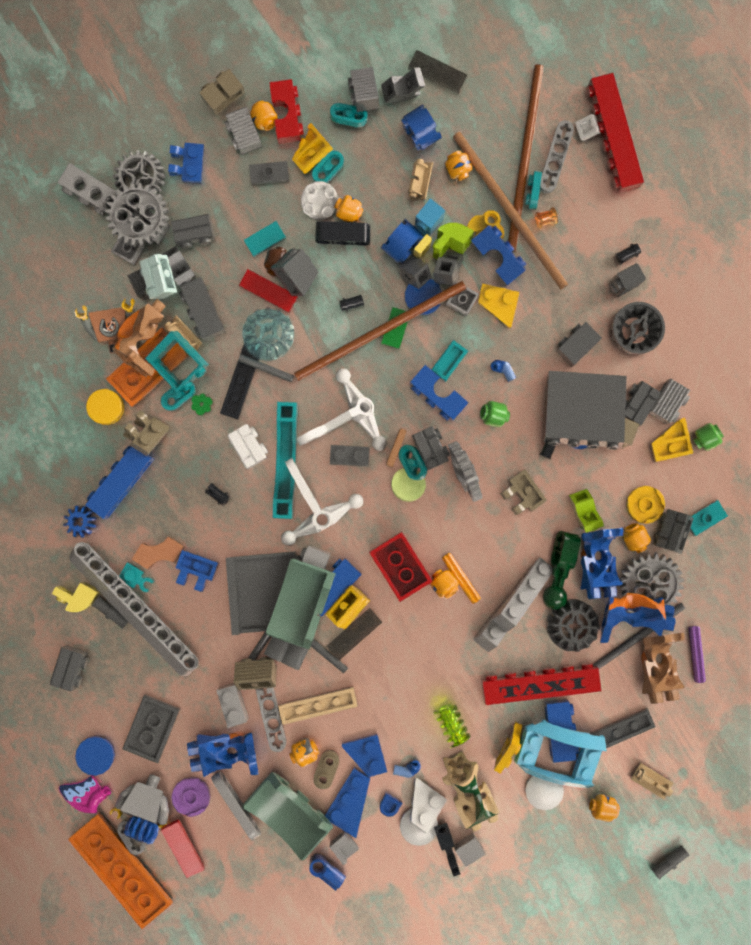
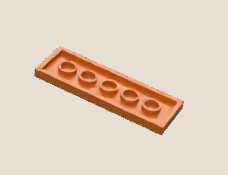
[68,812,173,929]

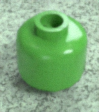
[480,401,510,428]
[693,423,724,451]

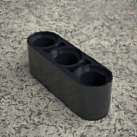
[315,221,371,246]

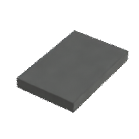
[122,694,181,763]

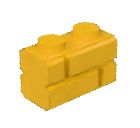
[325,585,370,629]

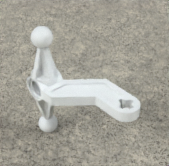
[297,368,387,451]
[281,458,364,546]

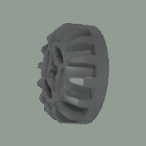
[610,302,665,355]
[546,599,600,652]

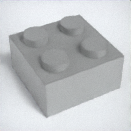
[111,238,146,266]
[446,287,479,317]

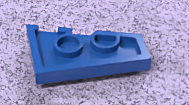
[325,767,370,838]

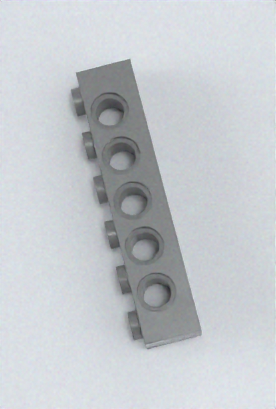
[57,163,171,246]

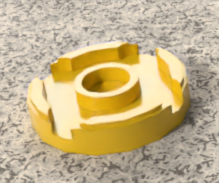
[626,486,665,524]

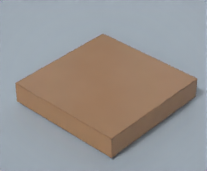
[386,428,407,468]

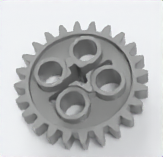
[105,183,169,247]
[448,441,483,502]
[620,552,684,606]

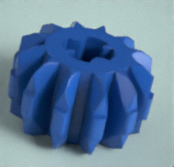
[63,505,97,538]
[124,816,159,844]

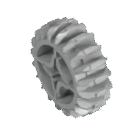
[113,150,166,202]

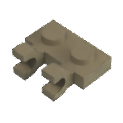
[123,410,170,456]
[500,469,547,515]

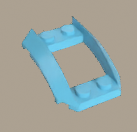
[514,720,607,788]

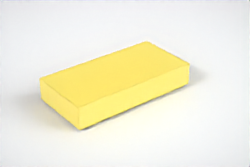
[413,234,432,259]

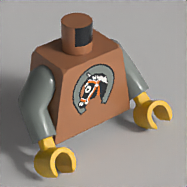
[75,298,135,354]

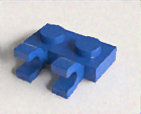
[168,143,204,184]
[175,550,219,592]

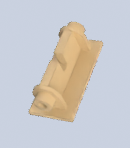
[408,159,433,201]
[164,315,202,353]
[631,762,674,799]

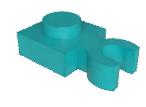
[119,562,155,592]

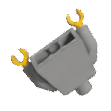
[109,774,169,828]

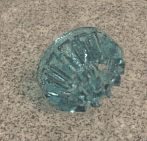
[242,307,294,361]

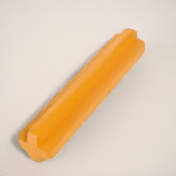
[442,553,481,604]

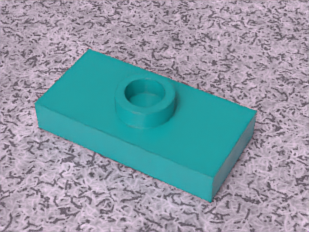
[690,500,728,536]

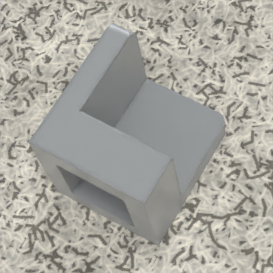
[329,831,359,865]
[454,833,485,867]

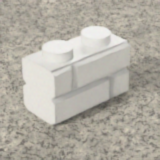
[227,424,268,469]

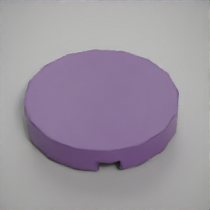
[171,777,211,817]

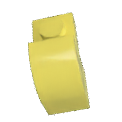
[52,582,100,612]

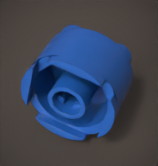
[401,104,442,151]
[381,218,424,263]

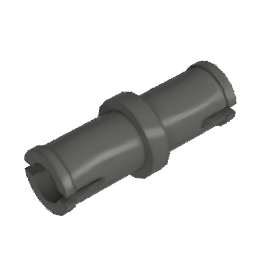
[92,596,128,629]
[651,845,690,880]

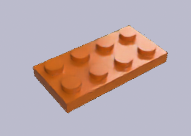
[106,327,189,407]

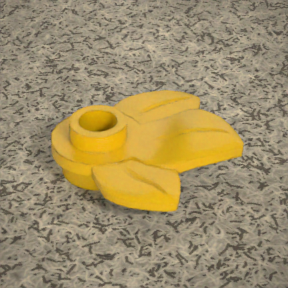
[467,210,504,239]

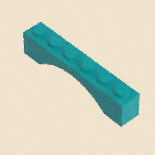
[272,402,298,519]

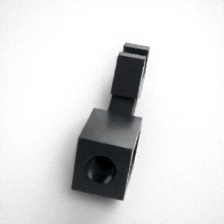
[434,823,461,877]

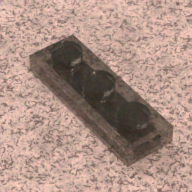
[408,50,467,94]
[327,607,382,660]

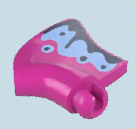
[59,775,111,813]

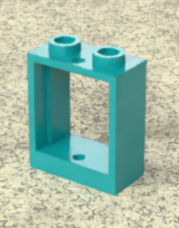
[145,331,209,392]

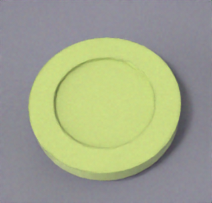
[391,468,426,502]

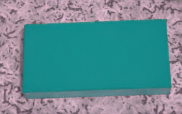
[244,221,286,257]
[431,340,468,382]

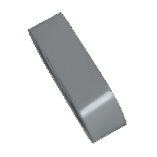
[117,819,147,855]

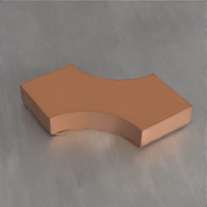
[132,537,185,569]

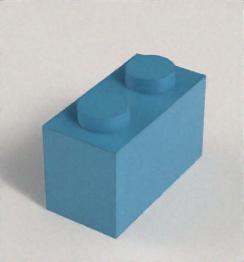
[414,198,445,236]

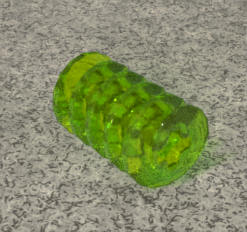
[433,704,471,748]

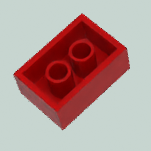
[369,531,433,602]

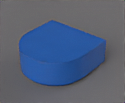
[380,793,403,817]

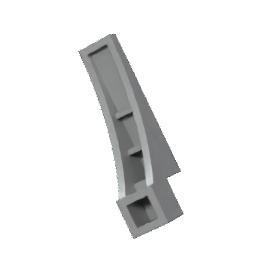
[474,558,553,652]

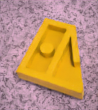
[292,123,333,174]
[478,283,520,329]
[650,418,693,462]
[494,721,522,774]

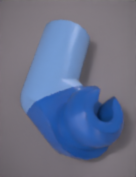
[490,360,516,382]
[393,760,421,778]

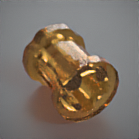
[535,207,558,229]

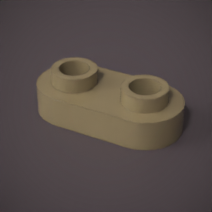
[313,750,339,789]

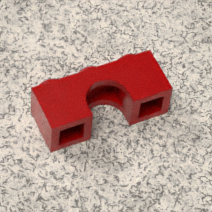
[269,79,304,144]

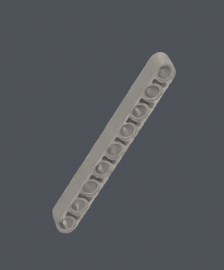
[69,542,199,676]

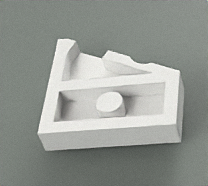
[410,778,447,834]

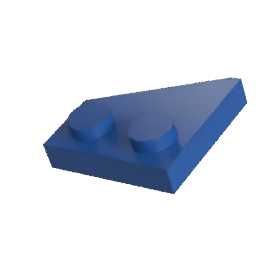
[342,734,387,777]

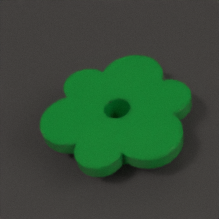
[191,393,213,416]

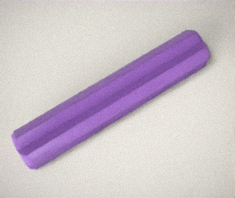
[688,626,706,683]

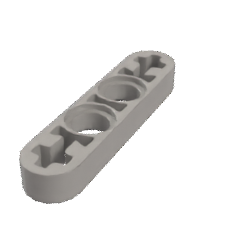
[540,120,574,194]
[255,687,287,752]
[211,771,261,840]

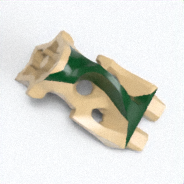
[442,752,500,832]

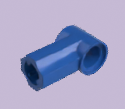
[309,853,346,891]

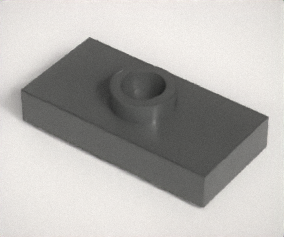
[249,161,289,185]

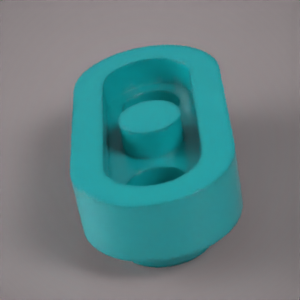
[330,103,368,127]
[312,151,344,183]
[525,171,542,210]
[161,379,196,411]
[399,445,427,481]

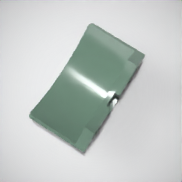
[266,559,336,650]
[242,772,334,861]

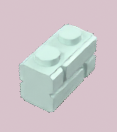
[140,254,177,300]

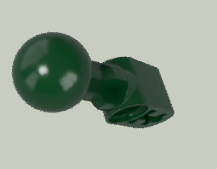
[543,531,581,610]

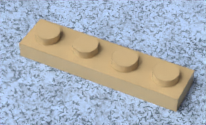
[278,687,358,725]

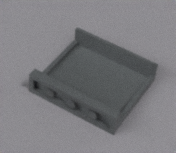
[544,371,627,450]
[226,551,301,635]

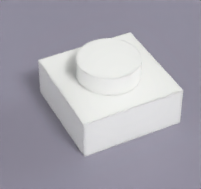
[575,114,600,141]

